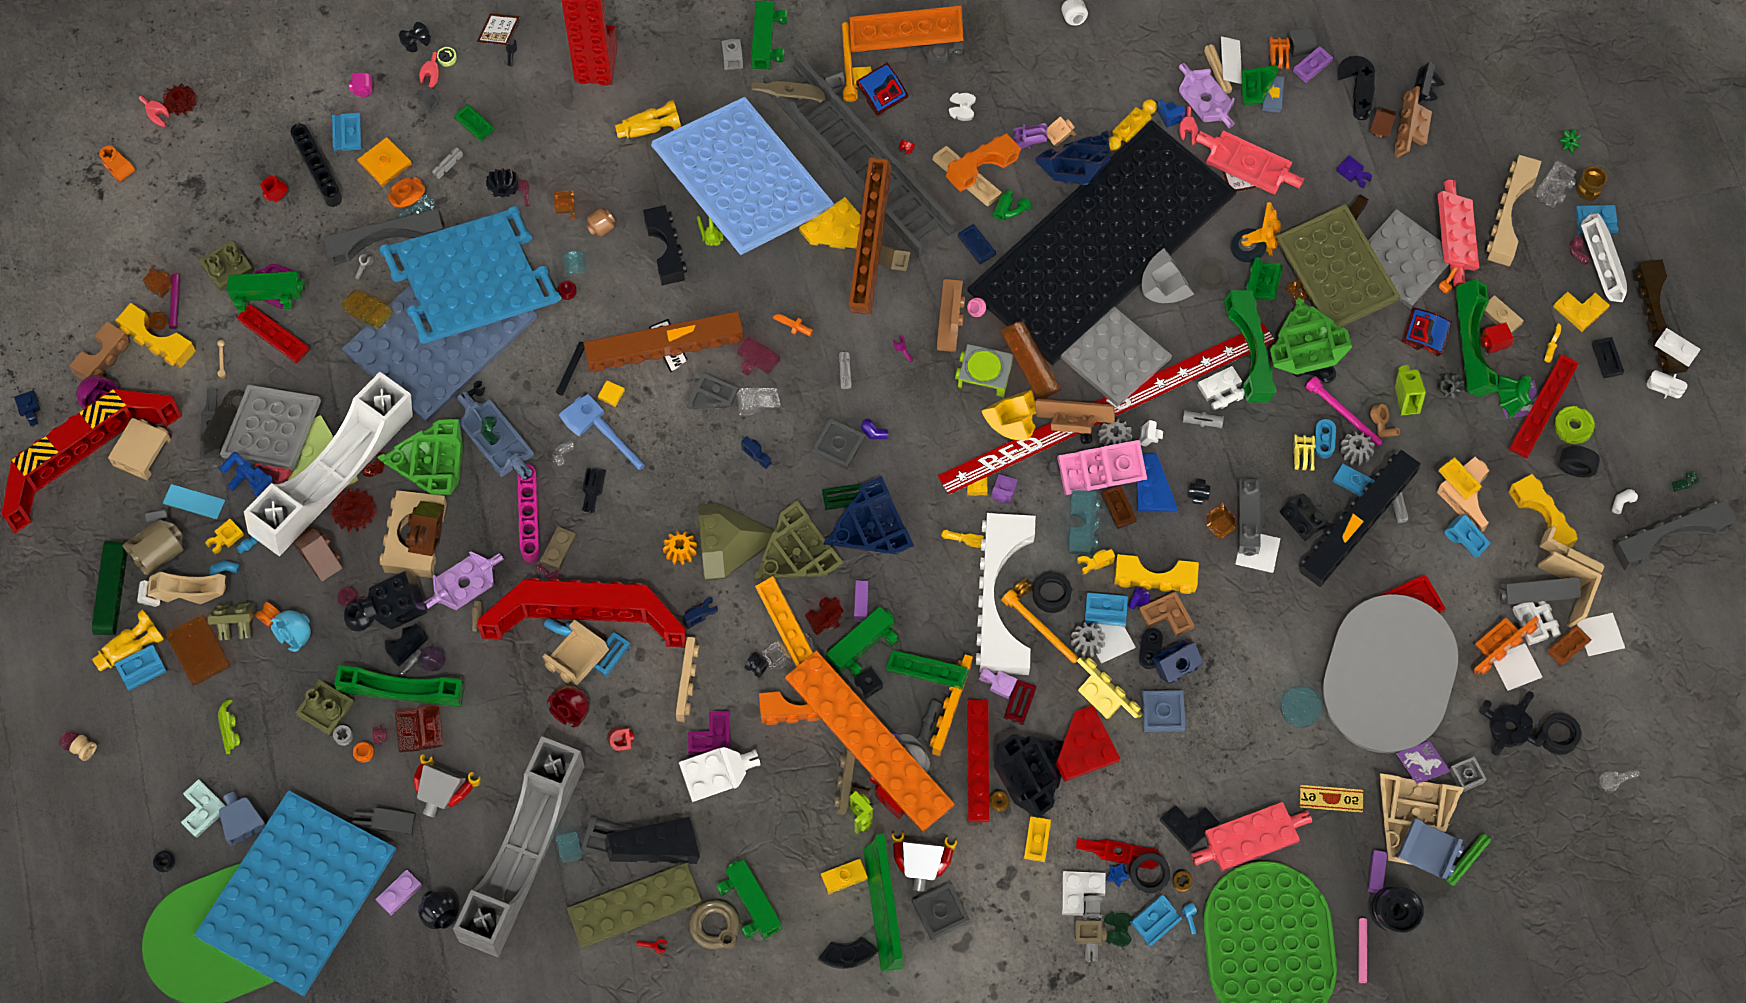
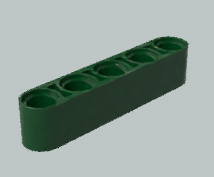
[92,540,128,635]

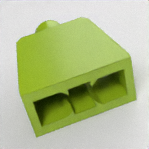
[1395,365,1426,416]

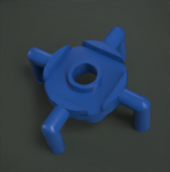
[219,452,273,497]

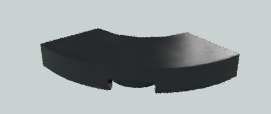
[818,938,878,969]

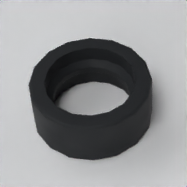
[1559,446,1600,478]
[1033,572,1072,613]
[1539,713,1582,755]
[1130,853,1170,893]

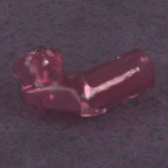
[1570,237,1591,265]

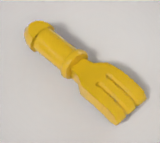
[1544,324,1561,363]
[941,530,984,548]

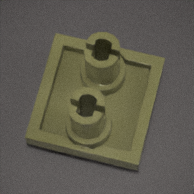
[198,240,254,291]
[208,601,257,640]
[295,680,354,736]

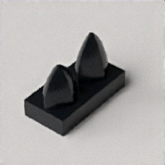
[1414,62,1444,103]
[385,623,428,667]

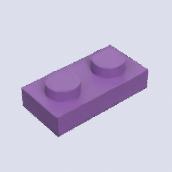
[1293,46,1333,83]

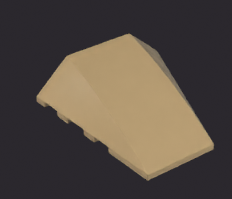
[1380,773,1464,865]

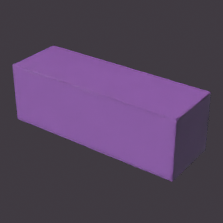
[854,580,868,621]
[1367,850,1387,893]

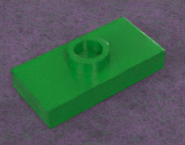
[454,104,494,142]

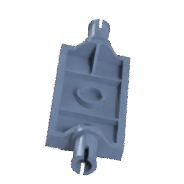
[457,391,534,479]

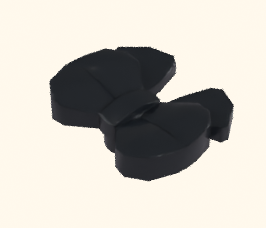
[399,22,431,53]

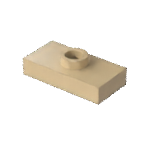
[1484,295,1524,333]

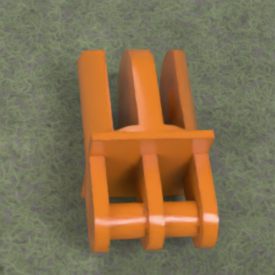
[1269,37,1290,69]

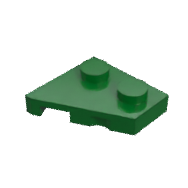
[1241,65,1279,106]

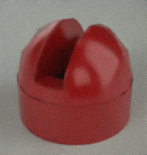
[899,139,915,155]

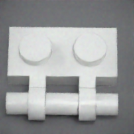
[1197,366,1245,410]
[1512,601,1561,645]

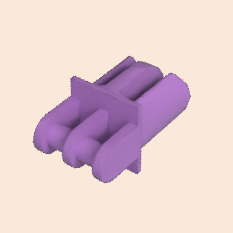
[1013,123,1047,149]

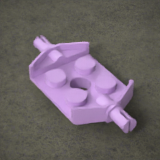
[1179,63,1235,128]
[424,552,504,610]

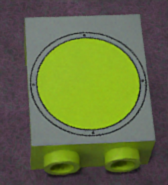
[955,344,1014,397]

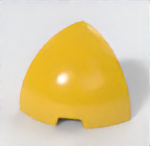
[982,389,1036,440]

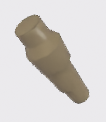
[471,601,483,632]

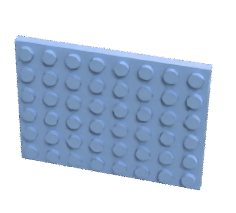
[651,97,834,255]

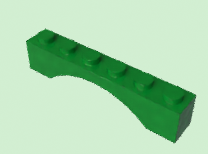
[1456,279,1499,398]
[1224,290,1276,403]
[334,665,464,707]

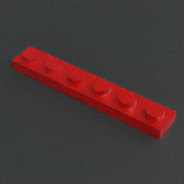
[1509,354,1579,459]
[967,700,989,822]

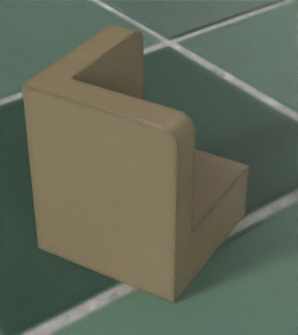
[879,245,910,271]

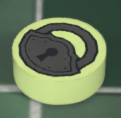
[437,47,457,67]

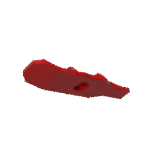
[1076,838,1161,870]

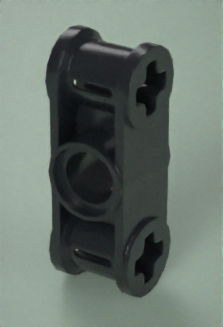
[1353,64,1375,120]

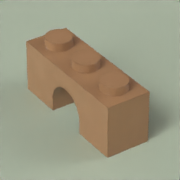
[69,322,130,380]

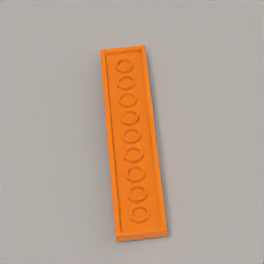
[785,650,955,833]

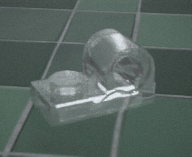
[735,388,781,416]

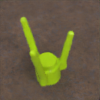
[697,216,724,246]

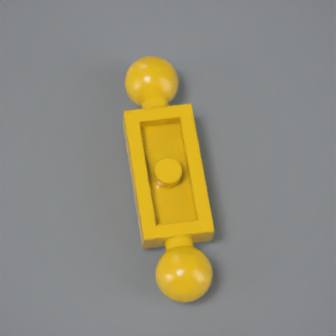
[1109,99,1157,151]

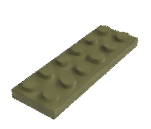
[567,863,702,949]

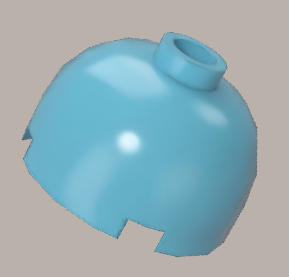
[270,610,311,652]

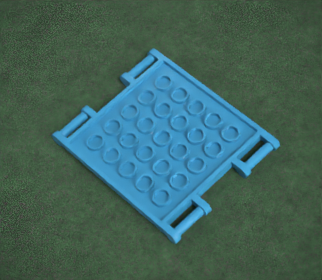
[379,206,561,344]

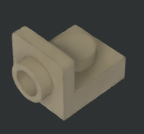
[1076,921,1107,946]

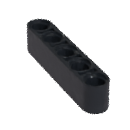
[290,123,342,207]

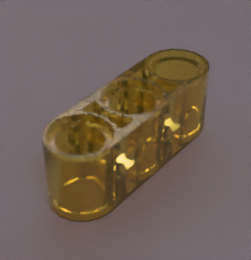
[341,290,393,329]

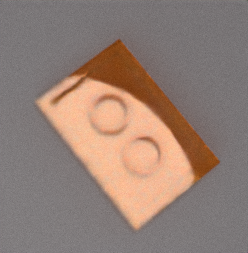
[166,615,230,686]

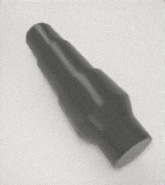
[399,649,424,676]

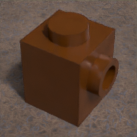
[1370,106,1397,138]

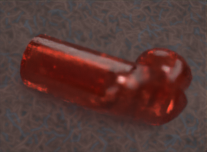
[362,452,386,477]

